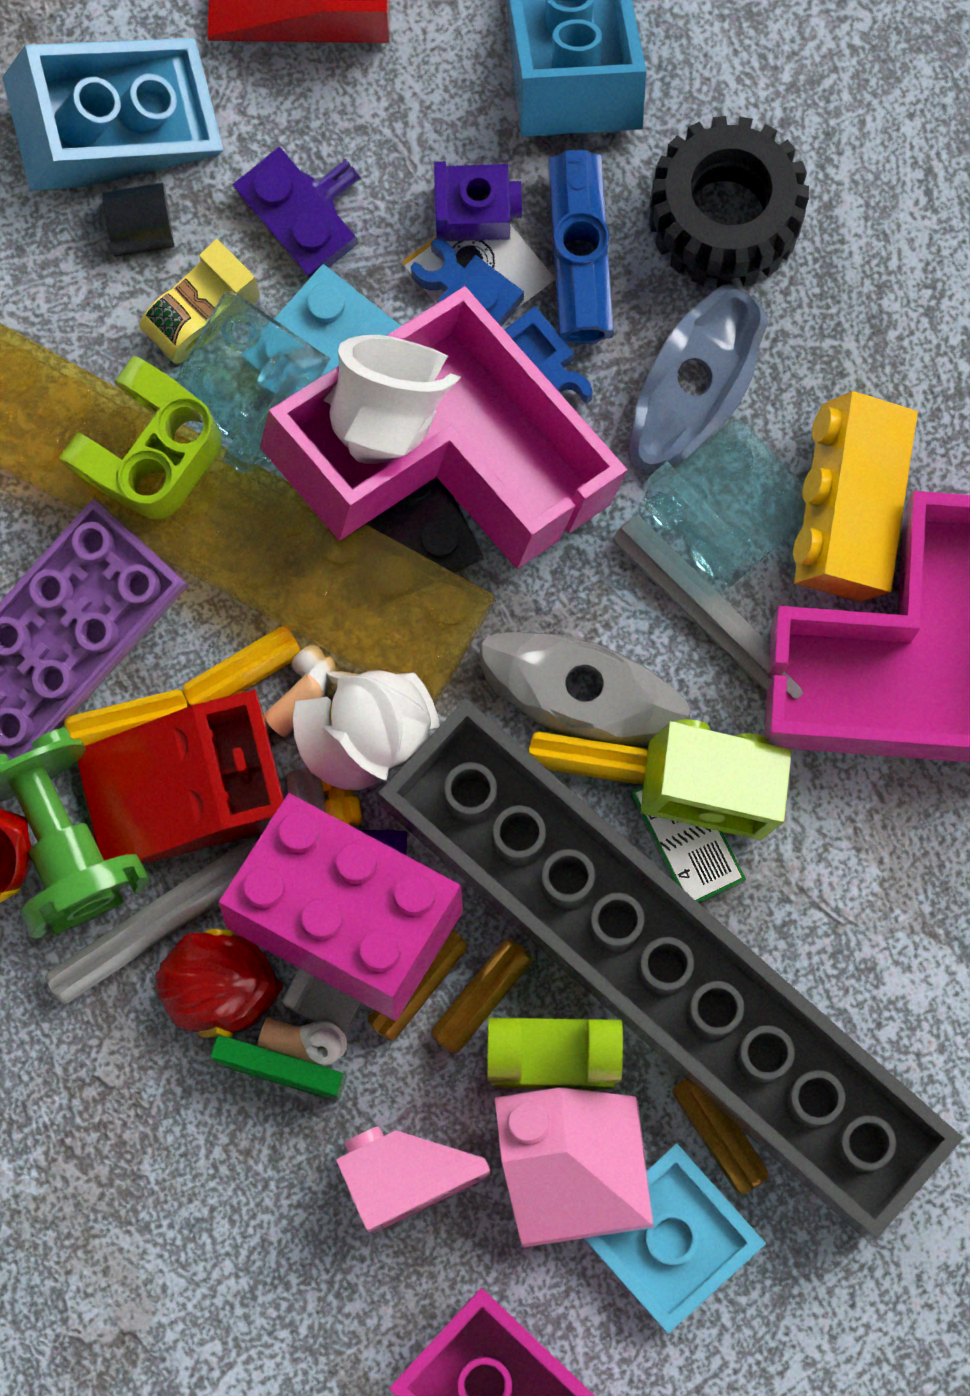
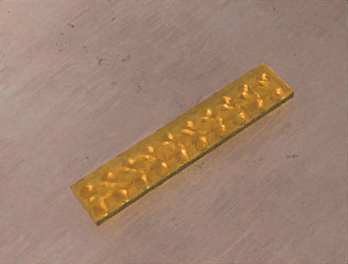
[0,323,496,706]

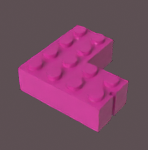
[260,286,628,569]
[764,491,970,763]

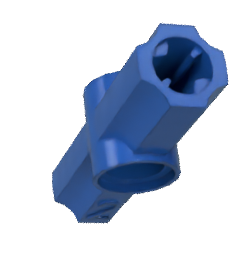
[548,150,614,345]

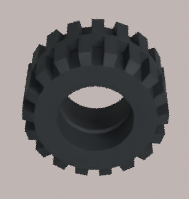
[649,116,809,288]

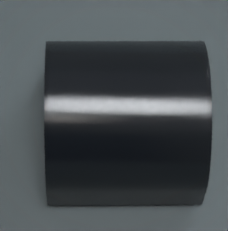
[102,182,175,257]

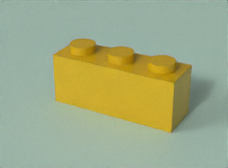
[793,391,918,602]

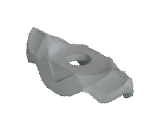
[479,632,691,747]

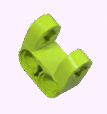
[58,356,222,519]
[487,1017,623,1090]

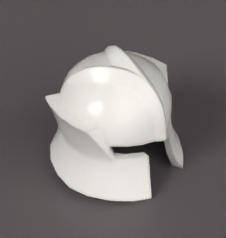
[324,335,461,464]
[293,670,440,790]

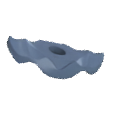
[628,284,768,470]

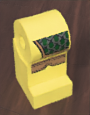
[139,238,261,364]

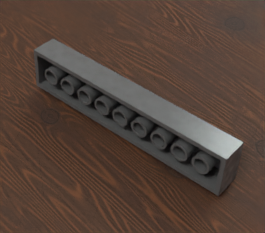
[378,698,964,1241]

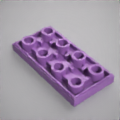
[0,498,189,760]

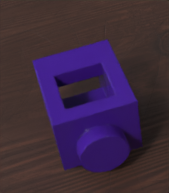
[434,161,522,242]

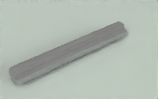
[613,516,804,700]
[45,836,259,1004]

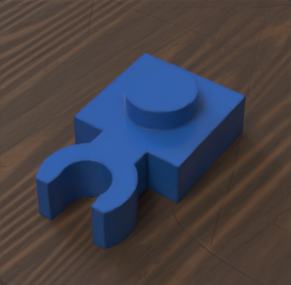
[411,238,524,327]
[504,306,593,404]

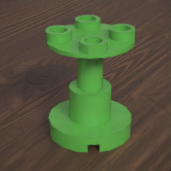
[0,728,150,938]

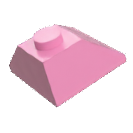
[495,1088,654,1247]
[336,1126,490,1234]

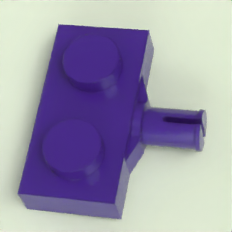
[232,146,361,279]

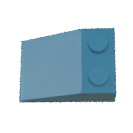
[506,0,647,136]
[2,38,223,191]

